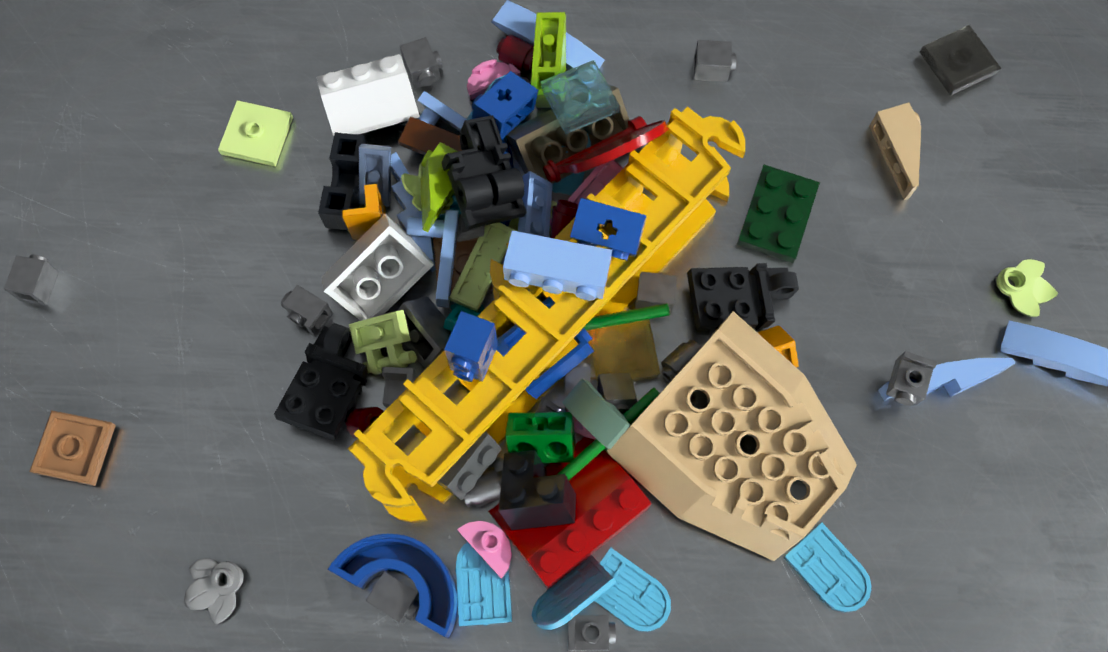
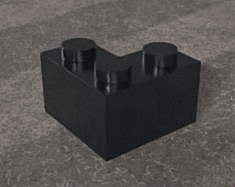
[499,450,576,530]

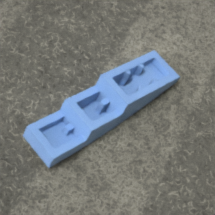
[491,0,605,85]
[391,152,436,272]
[1001,320,1108,387]
[878,358,1015,401]

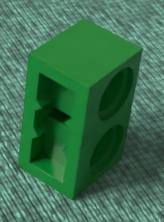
[505,412,576,463]

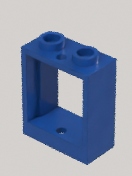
[496,296,595,399]

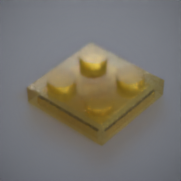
[588,319,660,382]

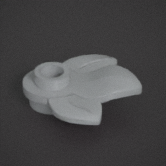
[184,558,243,624]

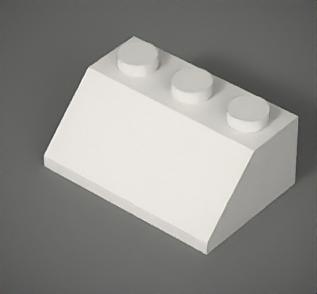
[316,54,420,136]
[322,214,434,321]

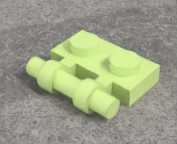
[349,310,417,375]

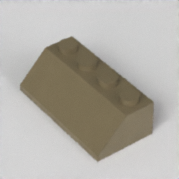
[506,82,630,183]

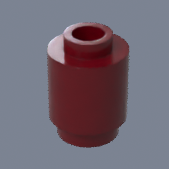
[496,34,534,73]
[347,407,384,439]

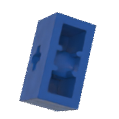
[472,71,538,140]
[570,198,647,261]
[444,311,498,382]

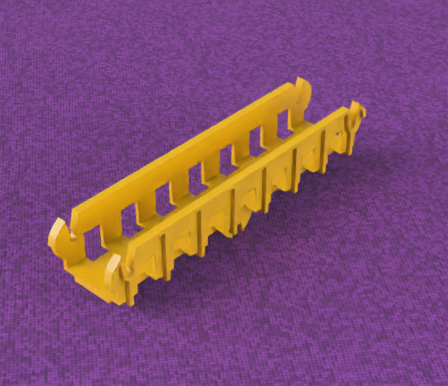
[348,106,745,523]

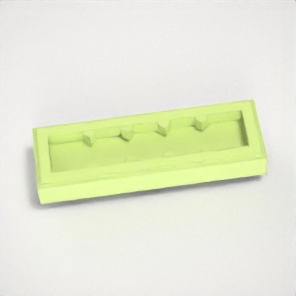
[449,222,516,312]

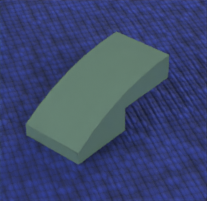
[562,378,631,449]

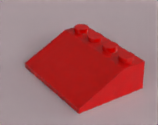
[488,437,652,590]

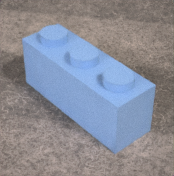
[503,230,612,301]

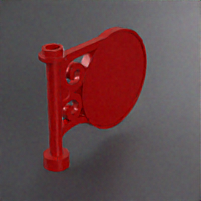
[543,116,669,183]

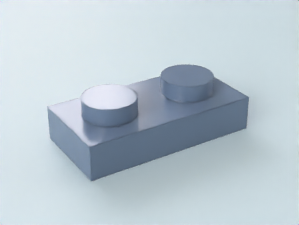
[359,144,391,207]

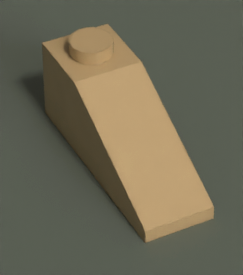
[869,102,921,200]

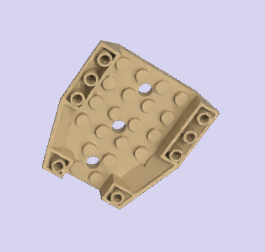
[606,311,857,561]

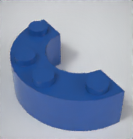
[327,534,458,638]

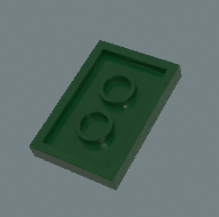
[737,164,820,263]

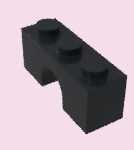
[318,132,367,230]

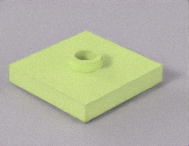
[218,100,293,167]

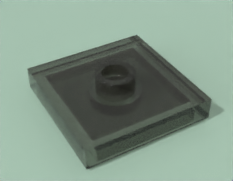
[920,25,1001,96]

